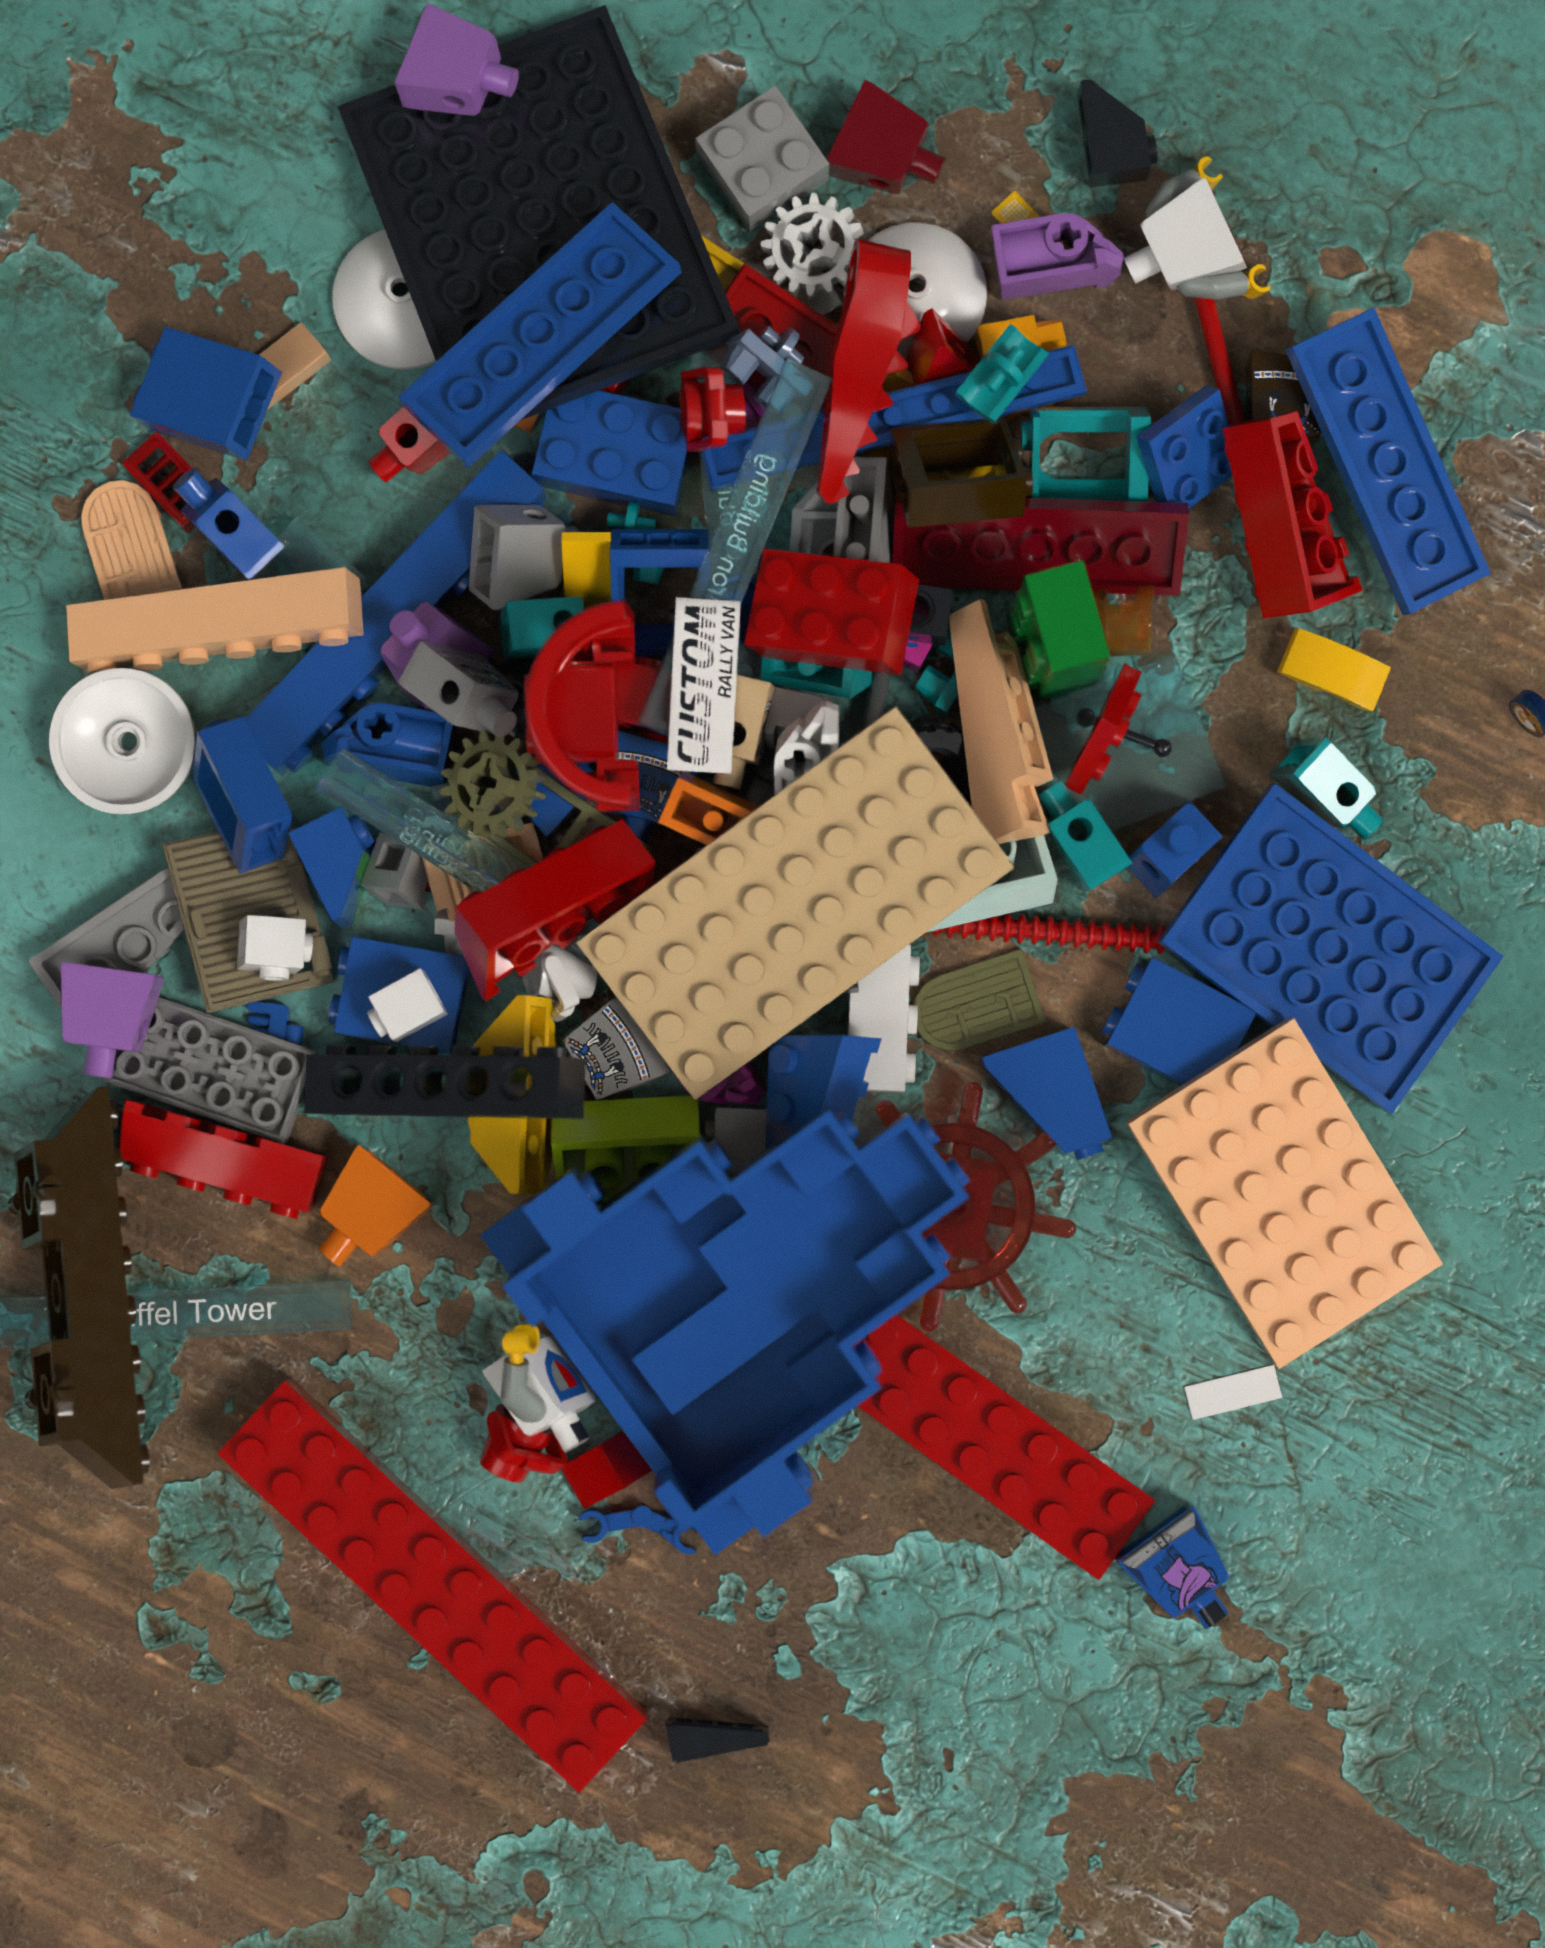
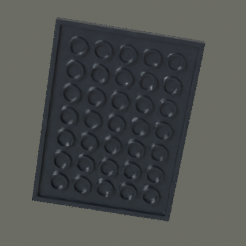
[337,5,740,420]

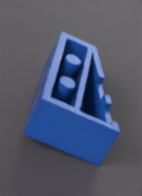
[765,1035,882,1149]

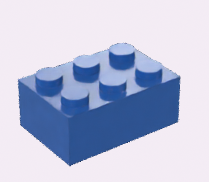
[532,391,690,517]

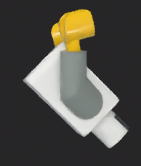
[1124,156,1271,300]
[482,1325,596,1452]

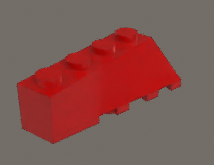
[1222,411,1363,619]
[454,819,655,1001]
[119,1100,329,1219]

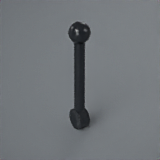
[1076,708,1172,757]

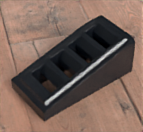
[666,1718,770,1763]

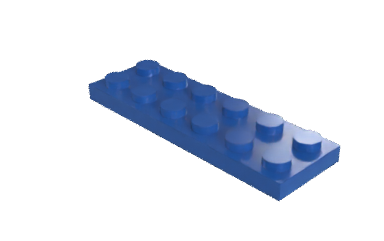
[398,202,682,468]
[1285,308,1491,615]

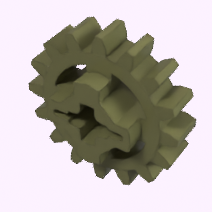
[440,730,547,838]

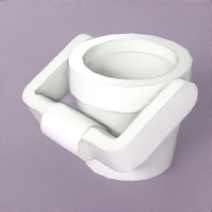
[523,944,597,1022]

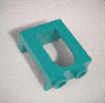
[1020,407,1151,502]

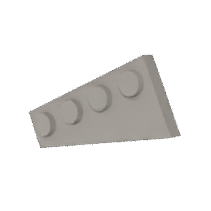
[28,867,191,1010]

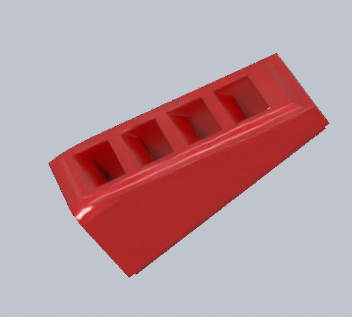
[121,431,195,534]

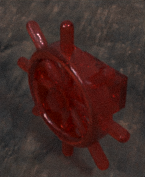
[876,1082,1076,1332]

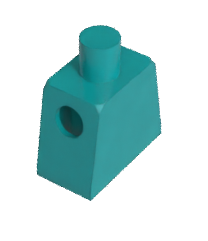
[498,597,584,663]
[1269,738,1383,840]
[1038,780,1132,892]

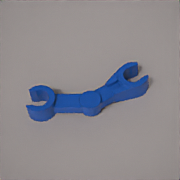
[578,1505,698,1554]

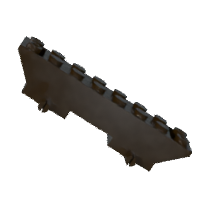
[8,1086,150,1489]

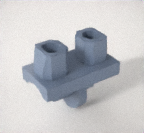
[720,326,813,414]

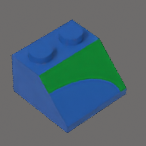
[288,807,376,929]

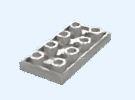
[103,997,319,1144]

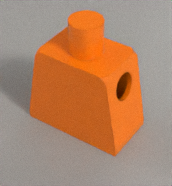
[318,1145,435,1267]

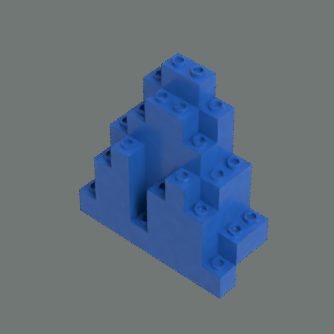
[480,1107,970,1555]

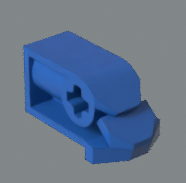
[322,703,458,787]

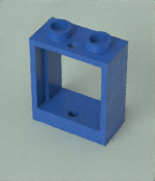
[610,529,710,658]
[192,716,292,874]

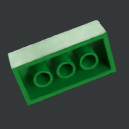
[1007,560,1110,701]

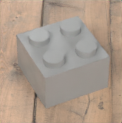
[695,85,829,233]

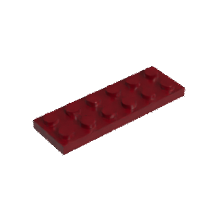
[892,493,1189,596]

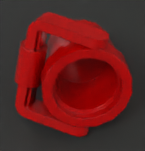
[680,367,746,452]
[479,1404,567,1483]

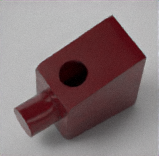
[826,79,946,194]

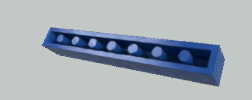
[245,450,547,776]

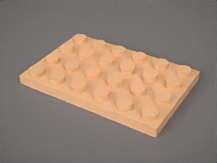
[1125,1016,1443,1369]

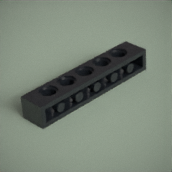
[304,1045,586,1119]

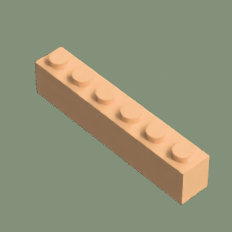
[66,567,364,675]

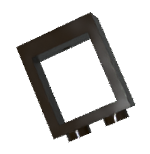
[889,418,1033,527]

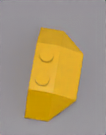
[468,995,558,1195]

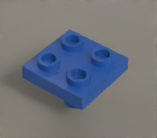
[1136,385,1232,509]

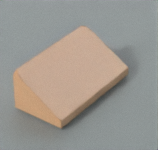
[259,322,331,410]

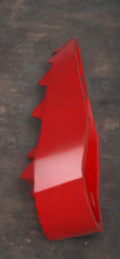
[816,239,921,504]

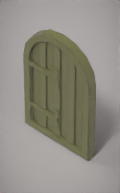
[914,949,1046,1051]

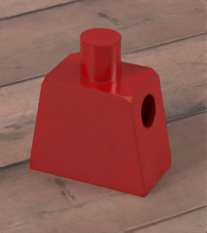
[368,407,451,483]

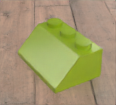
[551,1095,701,1203]

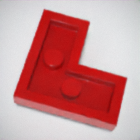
[1065,663,1142,795]

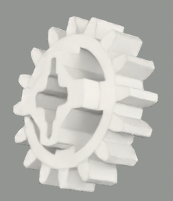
[761,193,864,301]

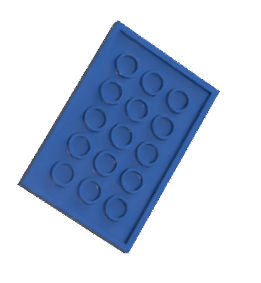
[1157,783,1504,1114]

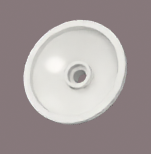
[844,222,987,362]
[332,229,436,370]
[49,668,196,814]

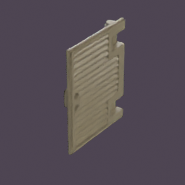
[162,823,334,1013]

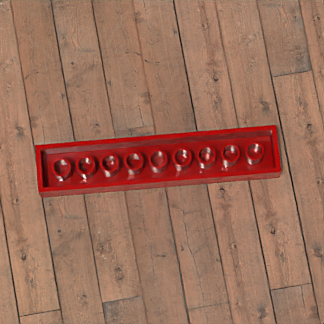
[217,1378,649,1793]

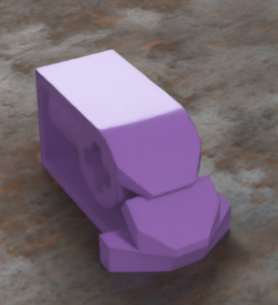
[991,213,1124,300]

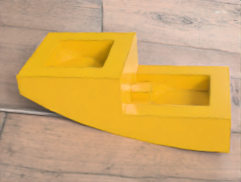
[562,532,611,609]
[1277,628,1391,712]

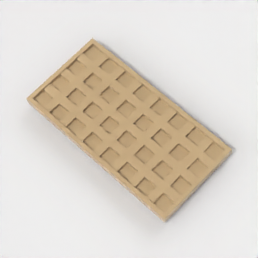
[576,706,1014,1100]

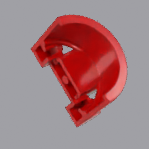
[524,600,640,812]

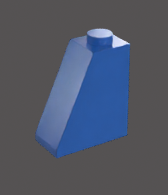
[979,1027,1112,1160]

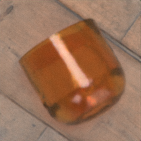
[1092,585,1155,657]

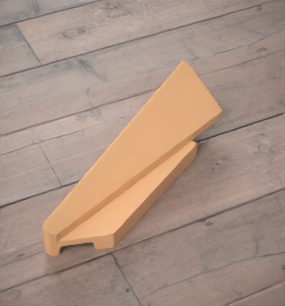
[949,599,1053,844]

